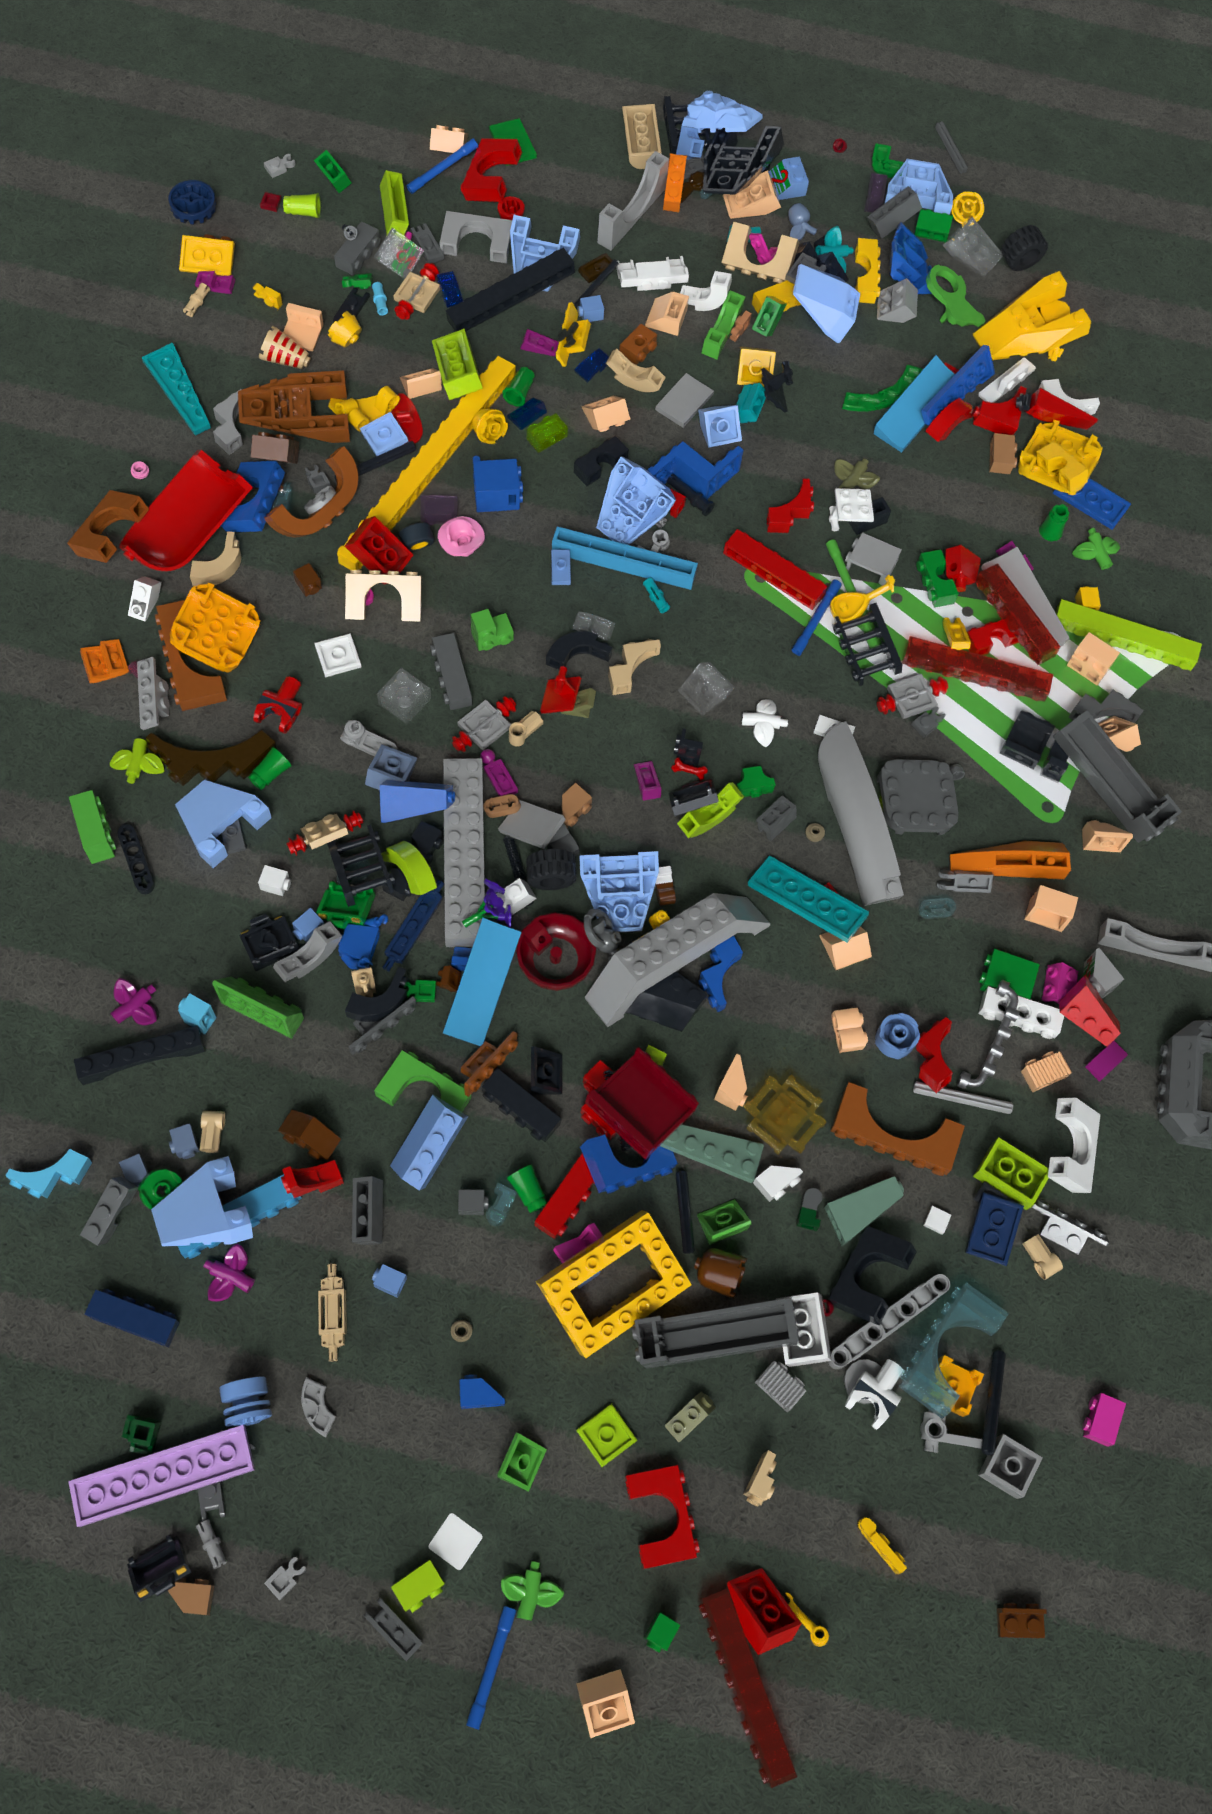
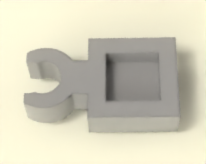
[264,154,296,178]
[264,1557,306,1600]

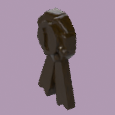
[681,171,704,203]

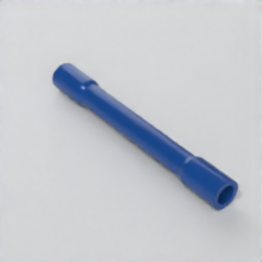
[406,138,478,194]
[791,580,842,656]
[466,1606,517,1730]

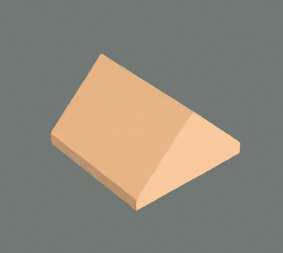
[400,368,442,399]
[820,926,872,970]

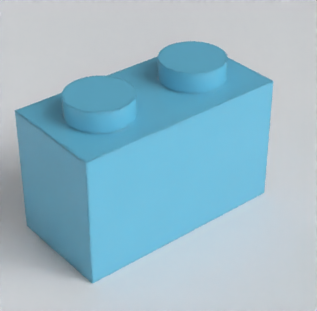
[178,993,216,1034]

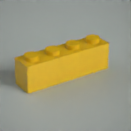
[752,280,801,314]

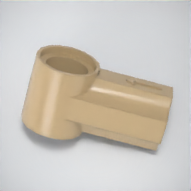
[508,711,543,746]
[200,1110,225,1153]
[1022,1234,1063,1280]

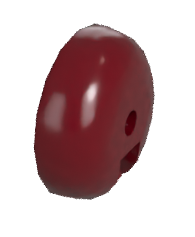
[516,913,596,991]

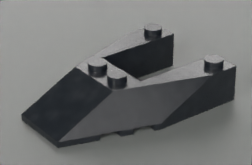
[703,126,784,195]

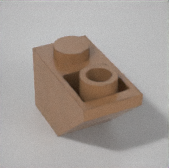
[562,783,592,828]
[168,1578,214,1615]

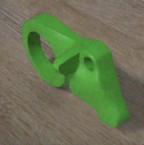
[926,265,985,327]

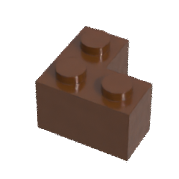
[278,1110,341,1160]

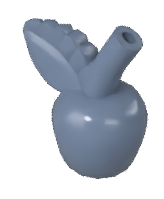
[788,203,817,240]

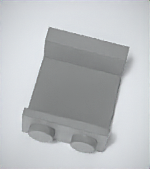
[845,533,902,585]

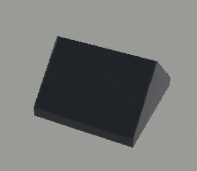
[531,1046,562,1095]

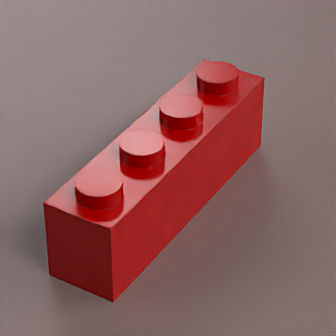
[534,1153,595,1239]

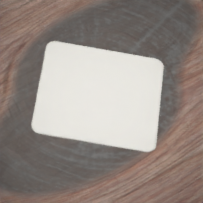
[429,1513,482,1570]

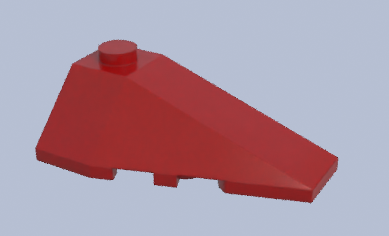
[1024,388,1098,429]

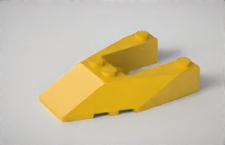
[973,271,1091,360]

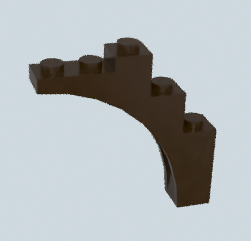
[146,730,277,786]

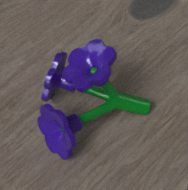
[462,879,511,928]

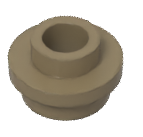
[805,823,825,842]
[451,1320,472,1342]

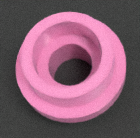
[131,461,149,479]

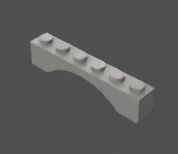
[1098,918,1212,972]

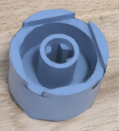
[875,1013,920,1059]

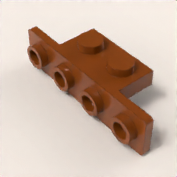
[461,1031,518,1097]

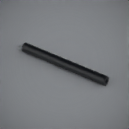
[574,259,619,309]

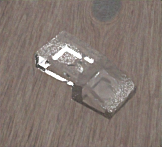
[573,612,615,641]

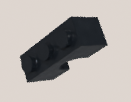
[574,436,629,486]

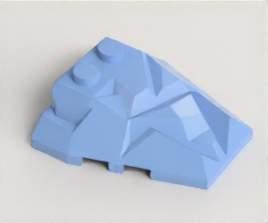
[681,91,763,133]
[580,851,659,932]

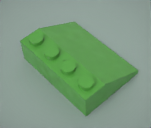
[212,977,304,1039]

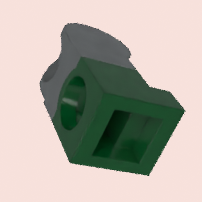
[796,1188,822,1231]

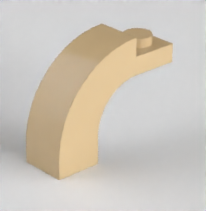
[190,532,242,586]

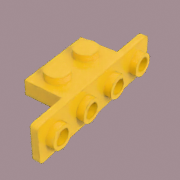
[556,302,591,367]

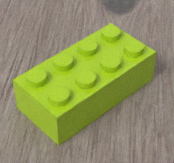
[432,329,483,400]

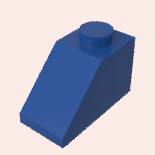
[460,1375,505,1409]

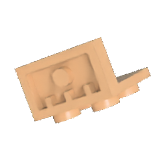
[283,303,323,351]

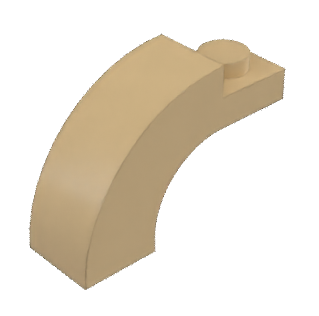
[606,349,666,392]

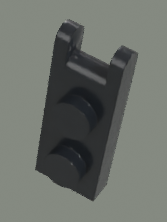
[333,287,370,323]

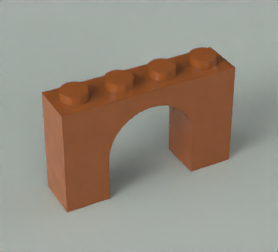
[67,490,149,563]

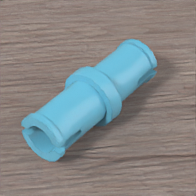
[372,282,388,316]

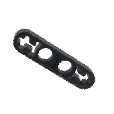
[117,824,155,895]

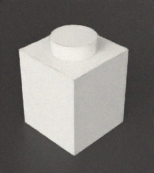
[258,865,291,896]

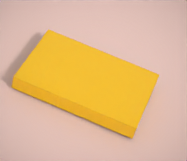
[179,235,235,276]

